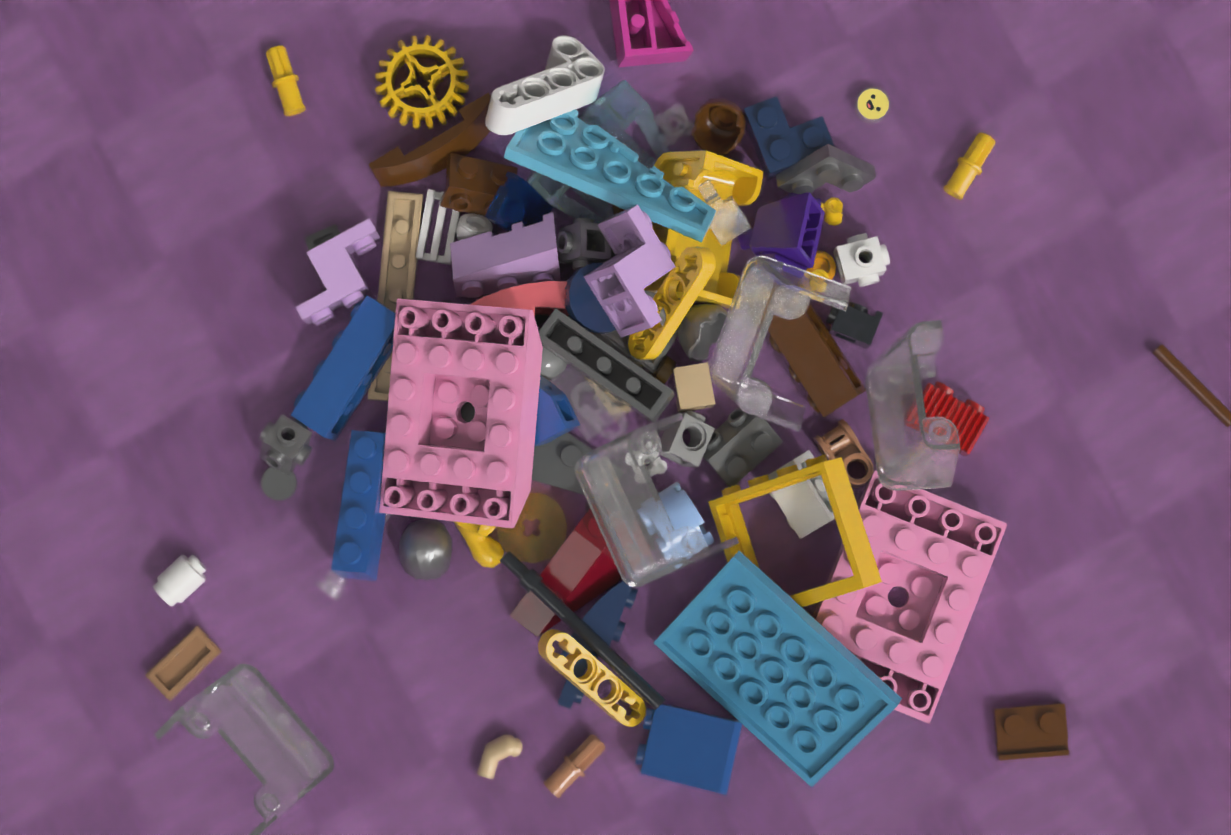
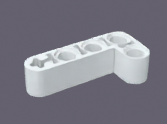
[485,35,605,135]

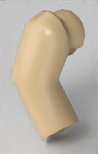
[477,734,523,779]

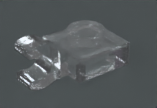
[698,179,751,246]

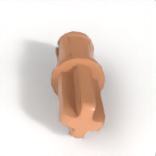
[543,734,606,798]

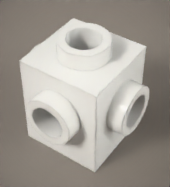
[833,233,890,287]

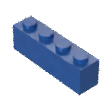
[291,295,396,441]
[331,430,386,581]

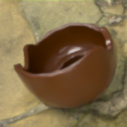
[692,98,746,155]

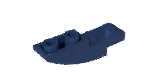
[557,577,639,709]

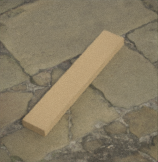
[368,191,424,402]

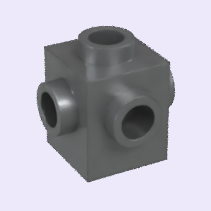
[556,218,611,270]
[259,414,313,476]

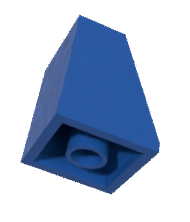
[635,703,742,795]

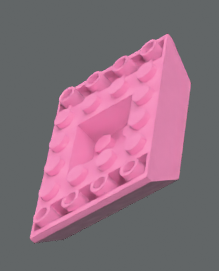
[379,298,543,528]
[813,470,1007,724]

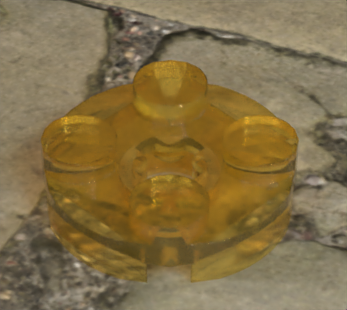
[497,492,567,563]

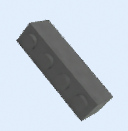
[539,308,674,425]

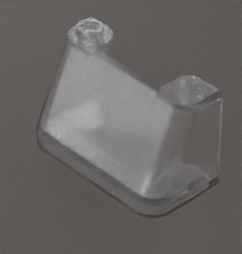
[865,320,960,491]

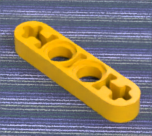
[628,247,716,360]
[538,629,646,727]

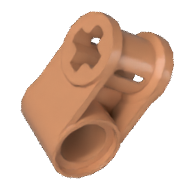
[813,419,873,488]

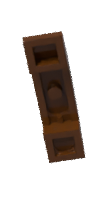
[368,92,491,187]

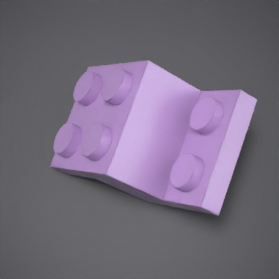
[584,205,676,337]
[295,218,380,326]

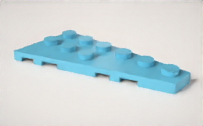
[504,109,716,242]

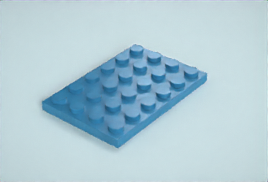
[654,551,902,787]

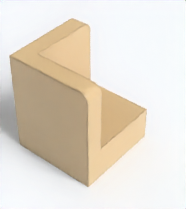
[673,362,715,413]

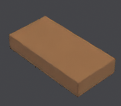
[145,626,223,701]

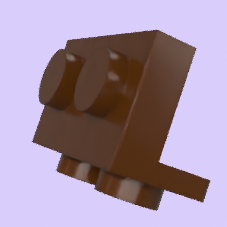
[440,153,518,220]

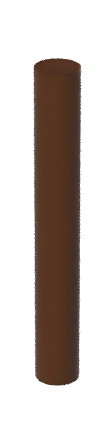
[1152,344,1231,427]

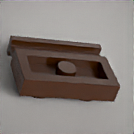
[992,703,1070,761]

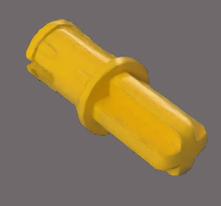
[266,45,306,116]
[943,132,996,200]

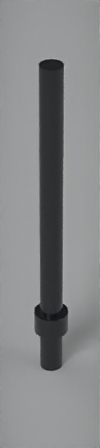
[500,551,665,710]

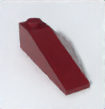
[509,502,651,637]

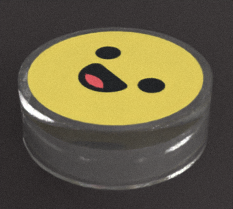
[854,87,891,124]

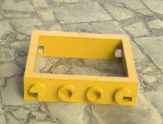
[708,454,882,607]

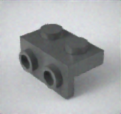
[703,403,783,487]

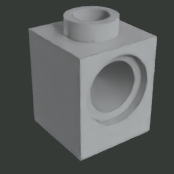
[655,410,715,467]

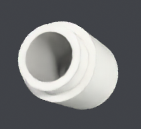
[153,554,207,607]

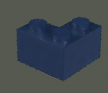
[743,96,835,181]

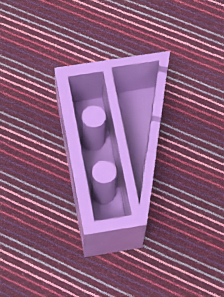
[450,212,561,298]

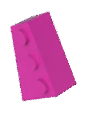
[609,0,694,67]

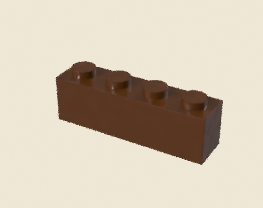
[747,276,867,417]

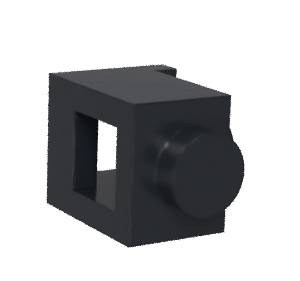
[826,302,883,350]

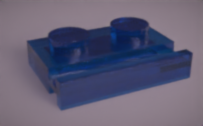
[485,171,558,232]

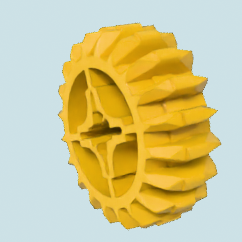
[375,35,469,130]

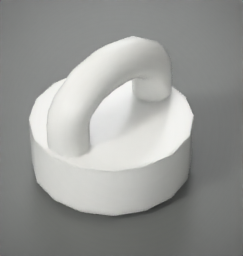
[456,213,493,240]

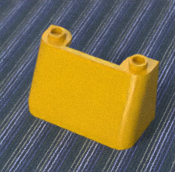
[644,151,764,309]

